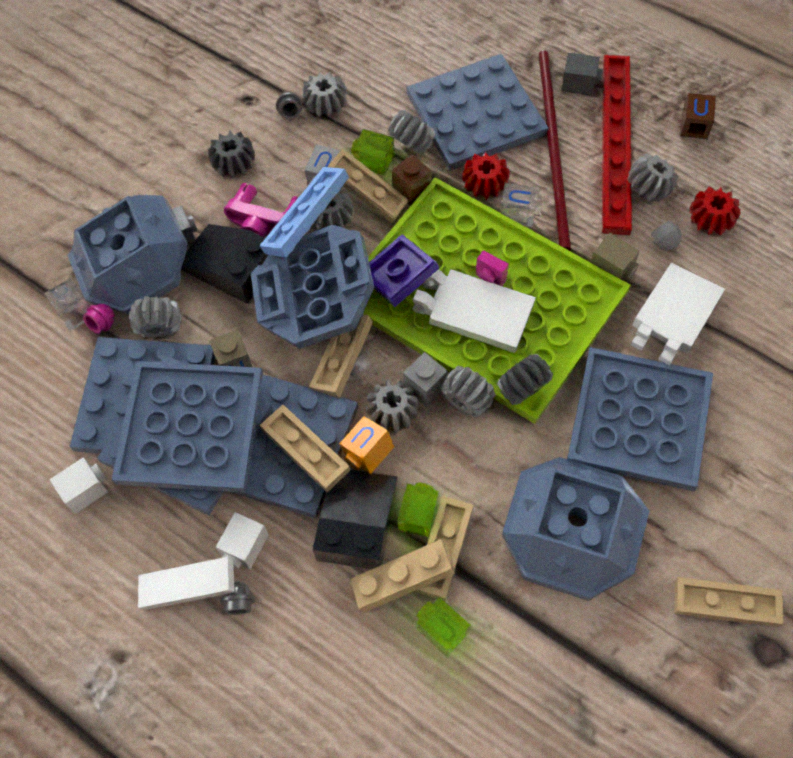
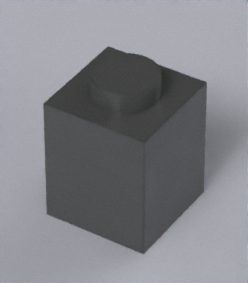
[561,52,603,96]

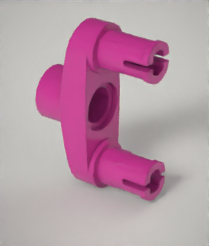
[224,183,298,238]

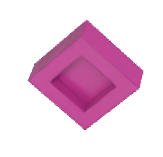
[476,250,509,286]

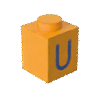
[339,416,395,474]

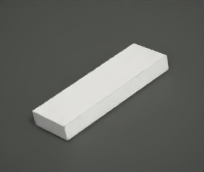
[138,557,234,610]

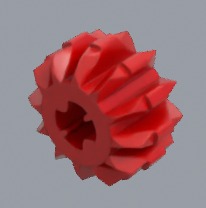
[462,151,510,200]
[689,186,741,236]

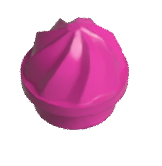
[83,304,115,334]

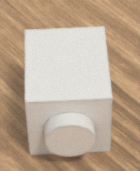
[49,458,108,514]
[216,512,269,569]

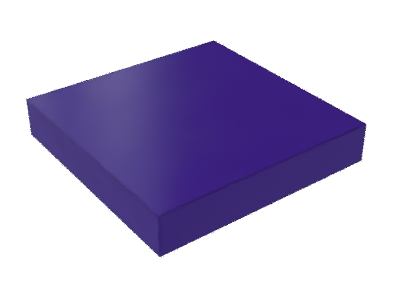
[369,234,439,308]

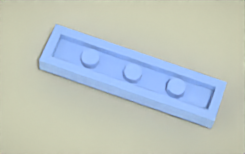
[260,167,349,257]

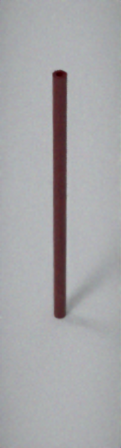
[538,50,571,251]

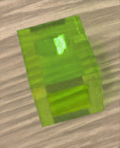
[351,129,395,176]
[397,482,439,537]
[416,597,471,657]

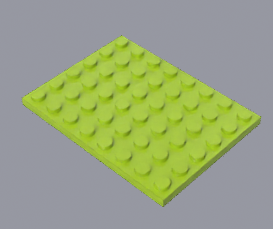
[363,177,631,424]

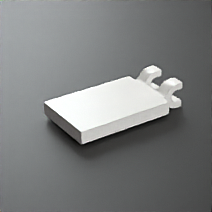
[631,263,725,366]
[413,269,536,353]

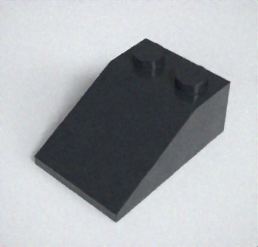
[181,224,268,304]
[313,470,398,569]

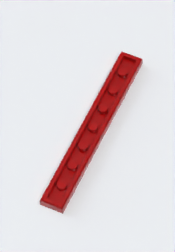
[602,55,632,235]

